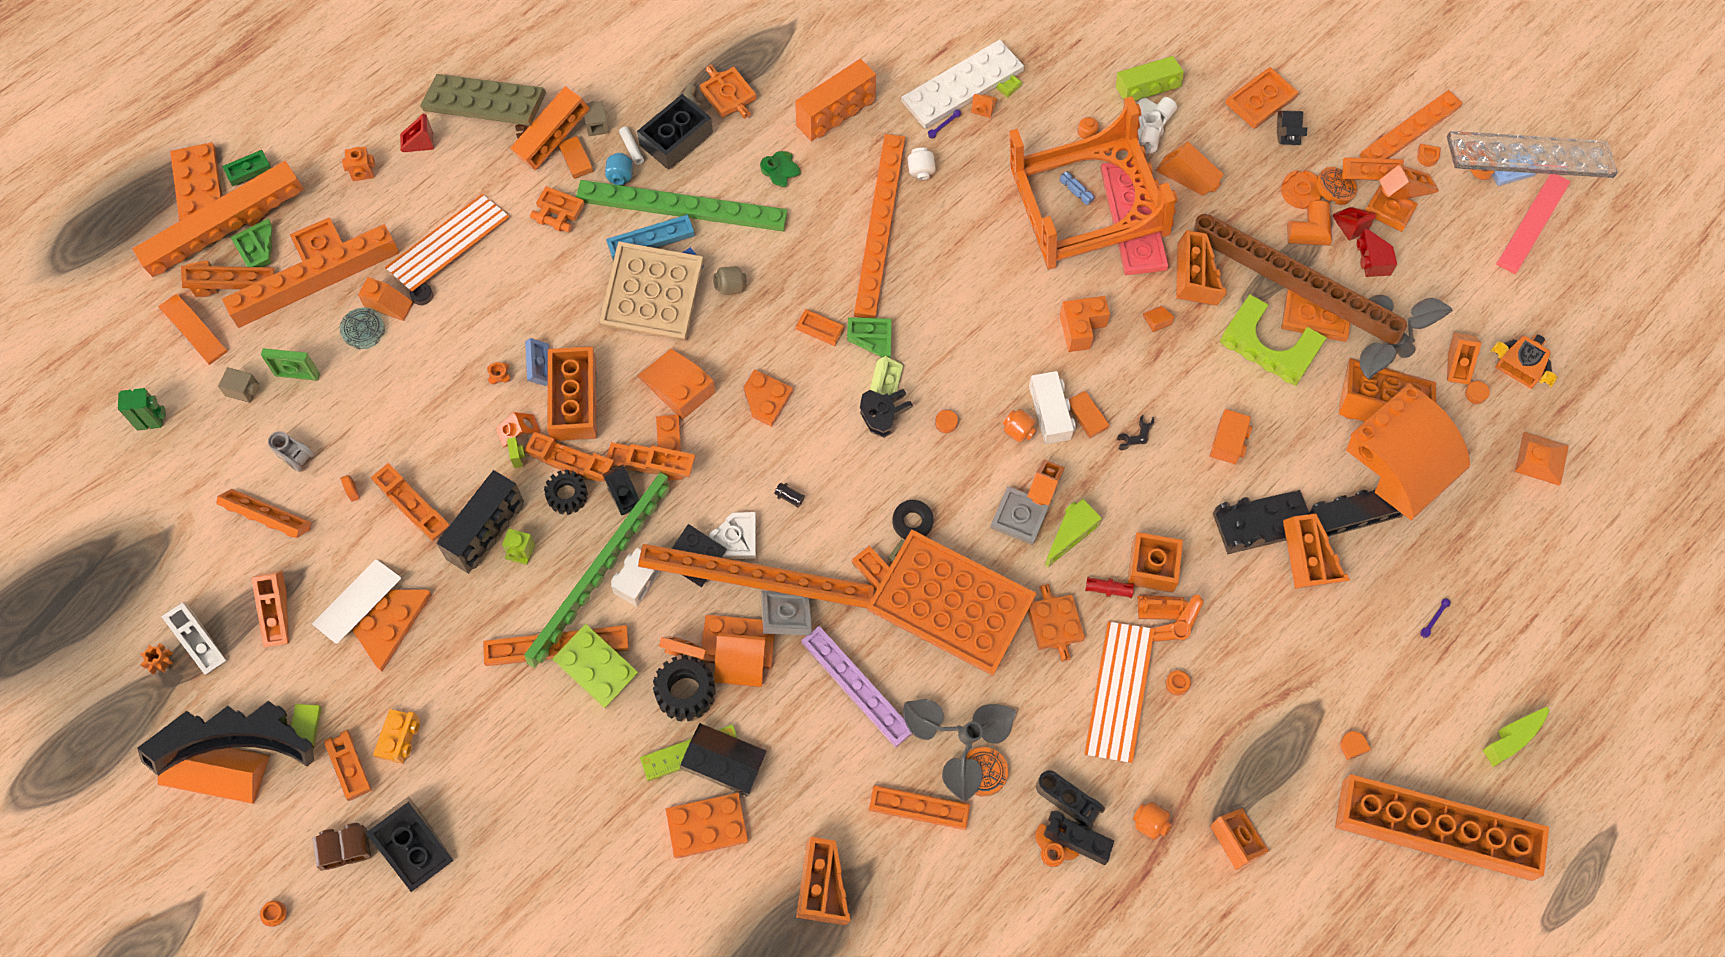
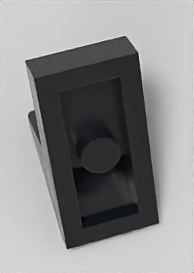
[602,464,639,516]

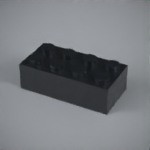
[436,470,524,574]

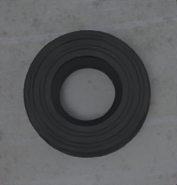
[892,500,934,540]

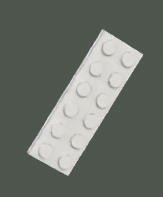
[901,40,1024,129]

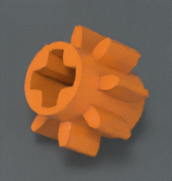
[140,643,173,675]

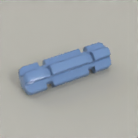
[1060,171,1095,205]

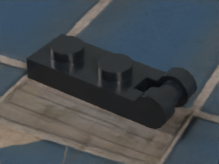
[1044,811,1114,865]

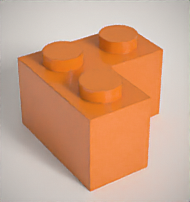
[1059,296,1110,352]

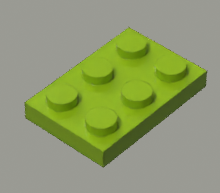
[552,624,639,708]

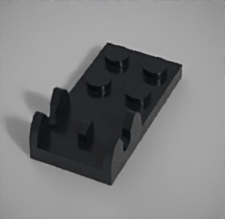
[1213,490,1310,555]

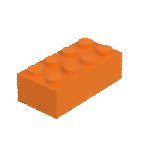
[795,58,876,142]
[547,346,597,441]

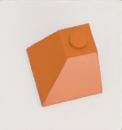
[1515,432,1569,486]

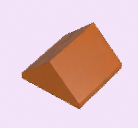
[1210,808,1269,870]

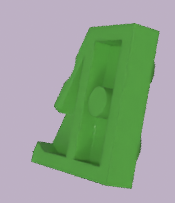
[230,218,272,267]
[847,317,892,358]

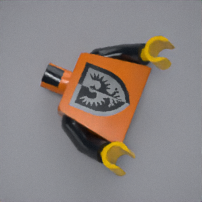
[1490,334,1558,389]

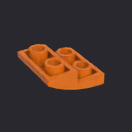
[714,633,766,687]

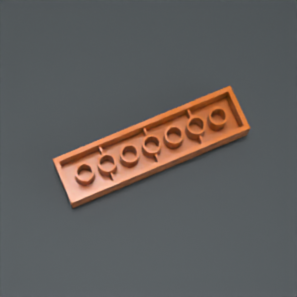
[1335,774,1549,881]

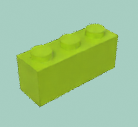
[1116,56,1184,101]

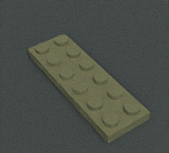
[420,74,546,126]

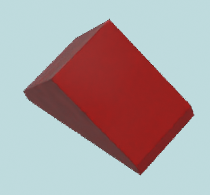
[400,114,434,152]
[1333,207,1376,241]

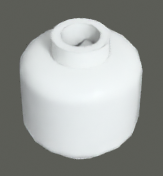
[907,147,936,180]

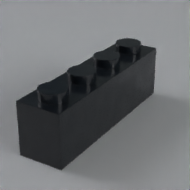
[1309,490,1403,537]

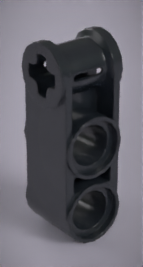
[1036,770,1105,830]

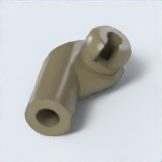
[684,84,701,108]

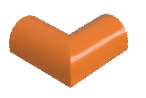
[1287,200,1332,246]

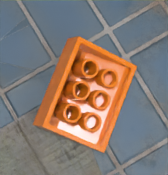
[1339,358,1437,422]

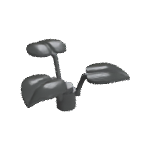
[1360,295,1453,380]
[903,699,1016,801]

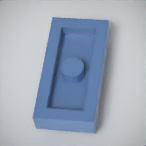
[525,338,549,386]

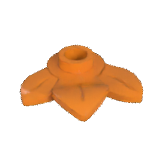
[1035,824,1079,867]

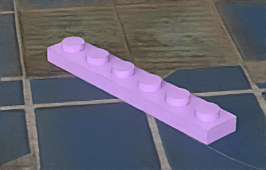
[801,626,912,748]

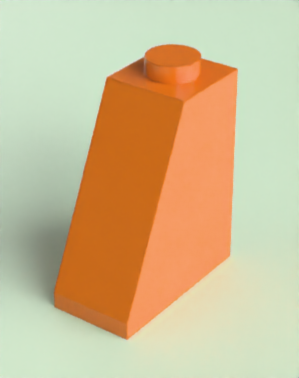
[1156,141,1224,196]

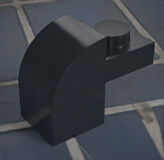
[1277,111,1308,145]

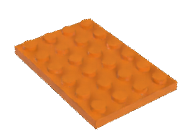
[867,529,1037,676]

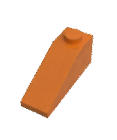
[1379,165,1439,200]
[251,570,289,647]

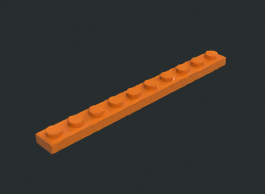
[854,134,905,318]
[638,544,874,608]

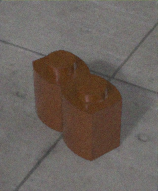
[313,823,372,871]

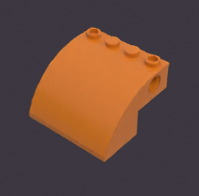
[1346,383,1470,521]

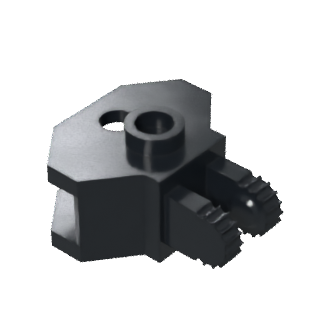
[860,389,913,438]

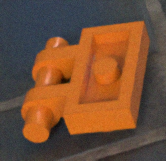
[530,186,585,233]

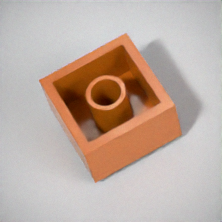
[1127,532,1183,593]

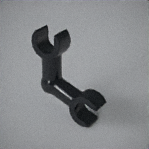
[1117,415,1154,450]

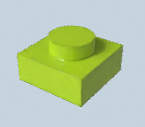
[507,437,526,468]

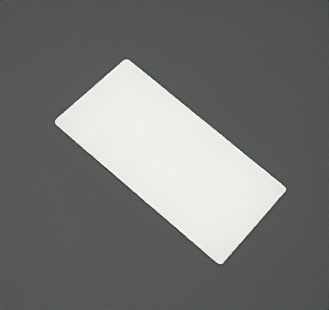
[312,560,401,644]

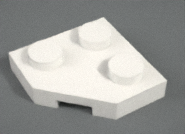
[709,512,756,559]

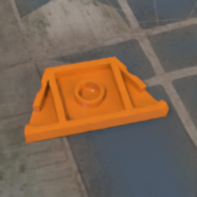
[352,590,432,671]

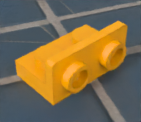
[373,709,420,764]

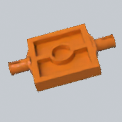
[699,65,756,119]
[1028,584,1085,662]

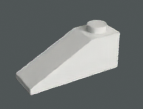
[161,601,226,675]

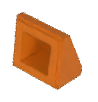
[1143,306,1174,332]

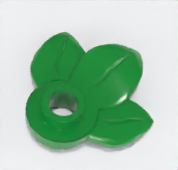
[760,151,801,187]

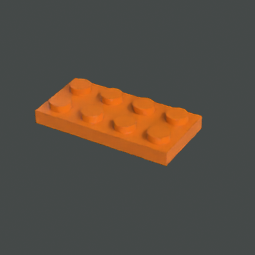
[170,142,222,221]

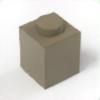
[584,101,609,137]
[218,367,259,403]

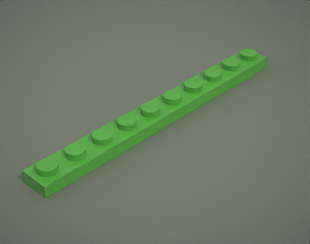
[576,180,788,232]
[524,472,670,668]

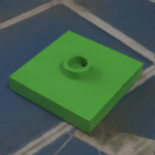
[261,348,320,381]

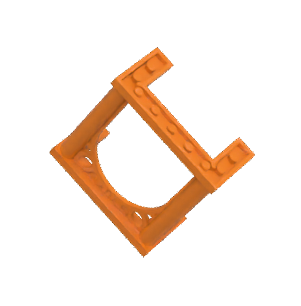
[1009,96,1178,270]

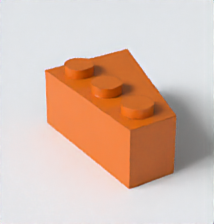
[1176,230,1227,306]
[1283,514,1350,589]
[796,837,851,925]

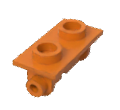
[1137,596,1188,620]

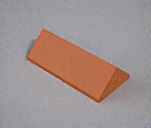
[158,748,270,804]

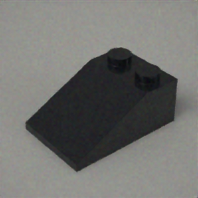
[366,796,453,892]

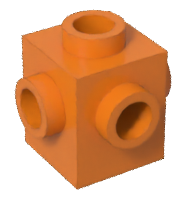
[342,146,375,181]

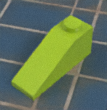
[1045,499,1102,567]

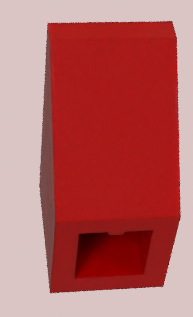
[1356,229,1397,277]

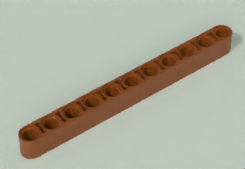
[1194,214,1407,344]

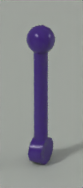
[928,109,961,139]
[1420,598,1451,638]

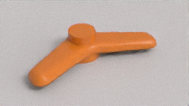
[1152,594,1204,642]

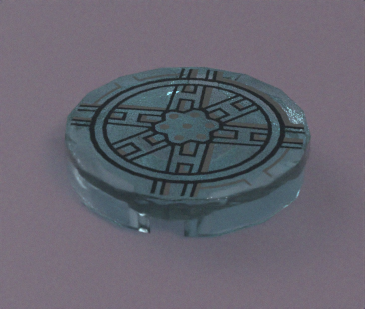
[340,307,385,349]

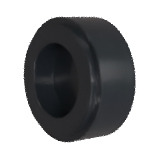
[410,283,433,305]

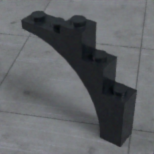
[137,700,315,776]

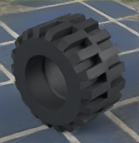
[653,655,716,722]

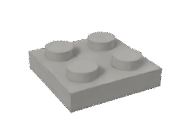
[990,486,1050,545]
[761,590,812,635]

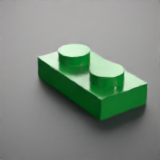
[222,150,271,186]

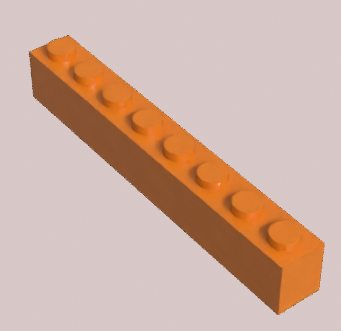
[132,161,304,277]
[222,224,399,328]

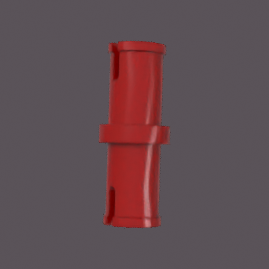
[1085,577,1134,599]

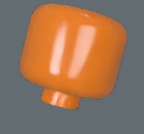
[1077,117,1099,139]

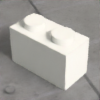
[611,548,661,607]

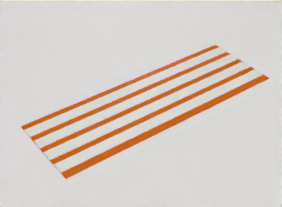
[385,194,509,291]
[1084,622,1155,763]

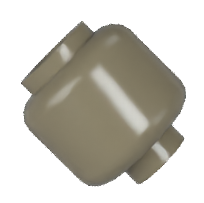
[713,266,747,295]

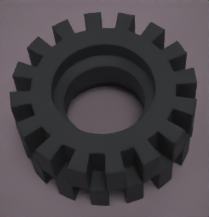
[544,470,588,515]

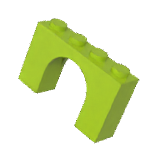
[1220,294,1327,386]

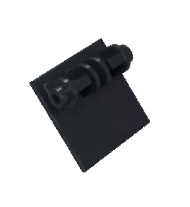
[672,524,727,588]

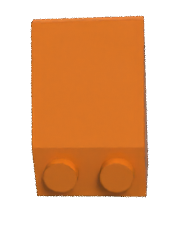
[638,349,716,420]

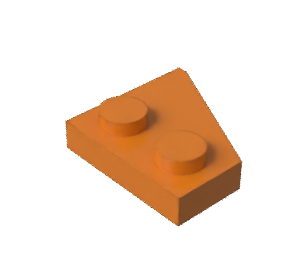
[659,636,706,659]

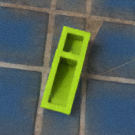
[1483,706,1550,767]

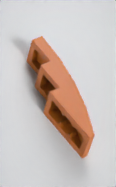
[606,442,696,477]

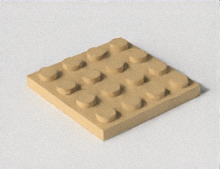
[599,242,704,341]

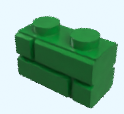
[118,388,166,431]

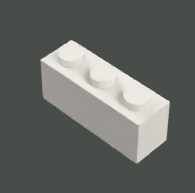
[1029,371,1076,444]

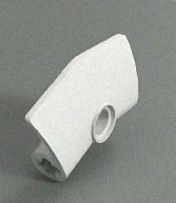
[1124,97,1177,154]

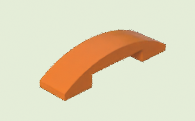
[158,294,227,365]
[524,432,615,481]
[370,463,450,541]

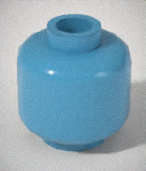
[605,153,633,185]

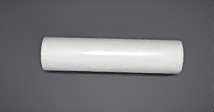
[619,127,644,165]

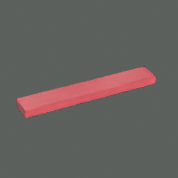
[1496,172,1571,274]

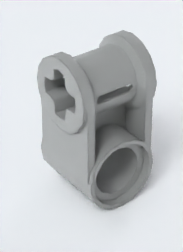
[268,431,315,472]

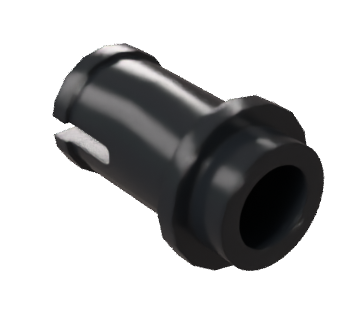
[774,483,805,508]

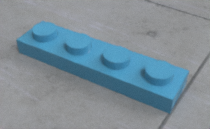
[606,215,695,261]

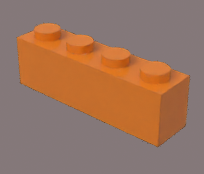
[510,86,590,171]

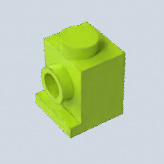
[502,529,535,565]

